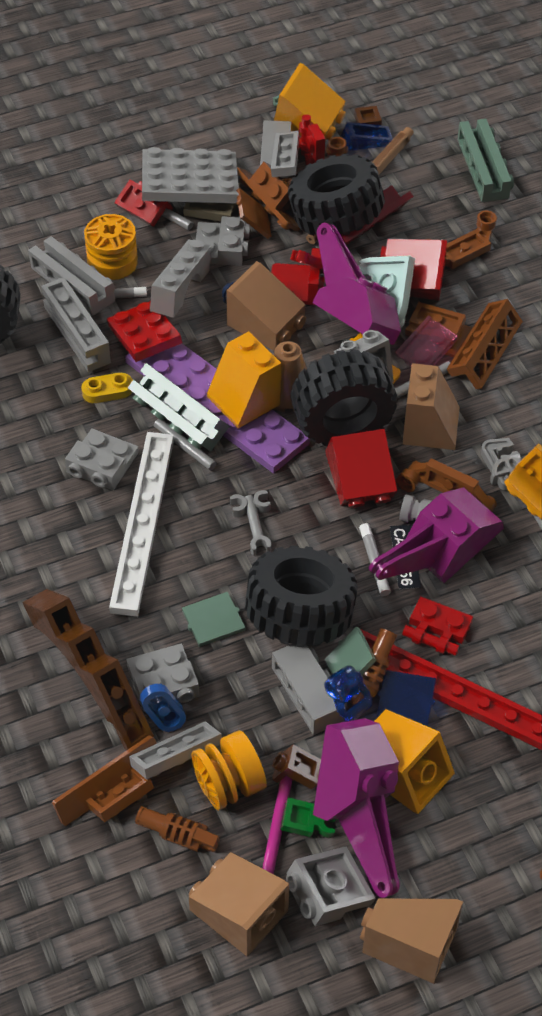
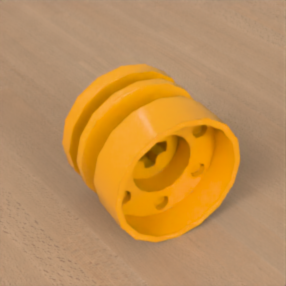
[84,214,138,280]
[191,730,267,811]

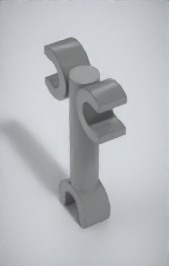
[230,490,271,556]

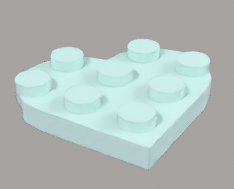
[358,256,415,328]

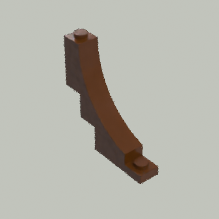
[22,589,154,750]

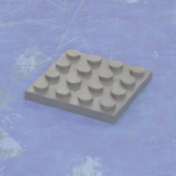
[142,147,239,203]

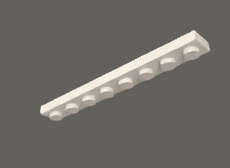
[109,432,174,617]

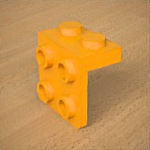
[504,443,542,519]

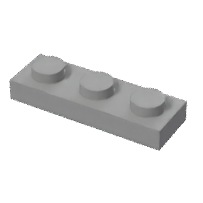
[271,131,300,178]
[129,721,222,780]

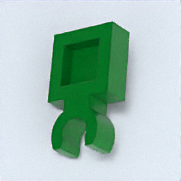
[281,797,336,838]

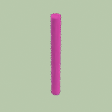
[262,776,293,874]

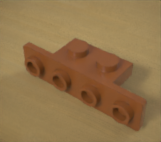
[237,161,300,231]
[52,735,157,826]

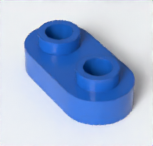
[140,684,186,732]

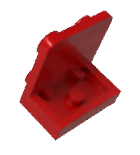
[271,248,324,305]

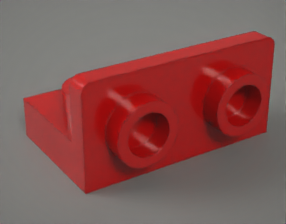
[114,179,174,227]

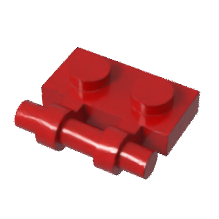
[299,114,325,165]
[402,596,473,656]

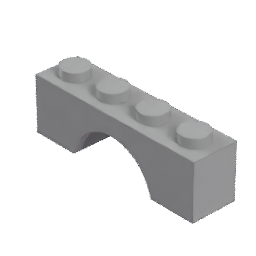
[150,239,212,318]

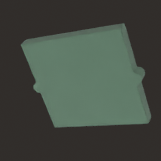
[182,592,246,647]
[325,627,376,693]

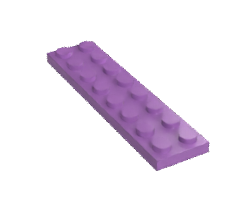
[125,344,310,474]

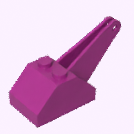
[312,223,401,345]
[369,487,504,583]
[313,718,400,898]

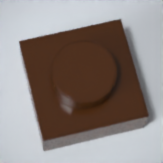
[354,105,382,130]

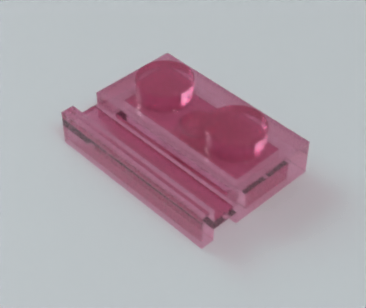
[396,315,458,366]

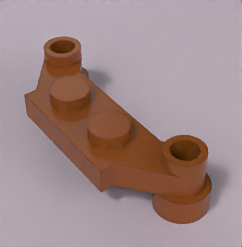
[425,210,497,269]
[396,458,497,512]

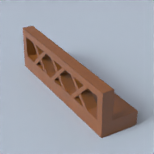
[447,299,523,389]

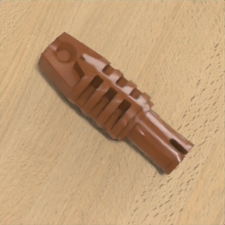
[349,628,397,709]
[135,806,220,853]

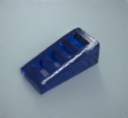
[341,122,393,150]

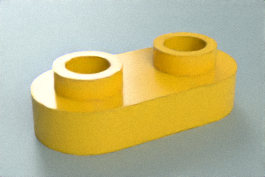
[81,373,133,403]

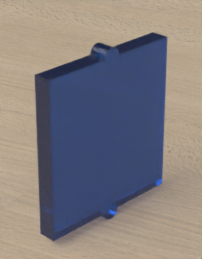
[377,670,436,727]

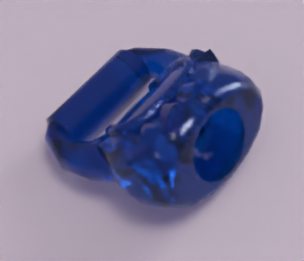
[324,665,372,721]

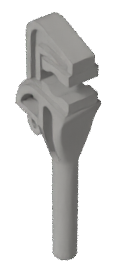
[481,438,542,530]

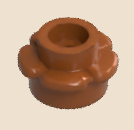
[326,137,348,156]

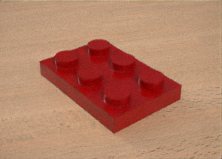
[107,301,183,362]

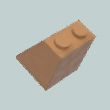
[226,261,306,351]
[403,363,460,450]
[189,852,289,957]
[360,898,463,984]

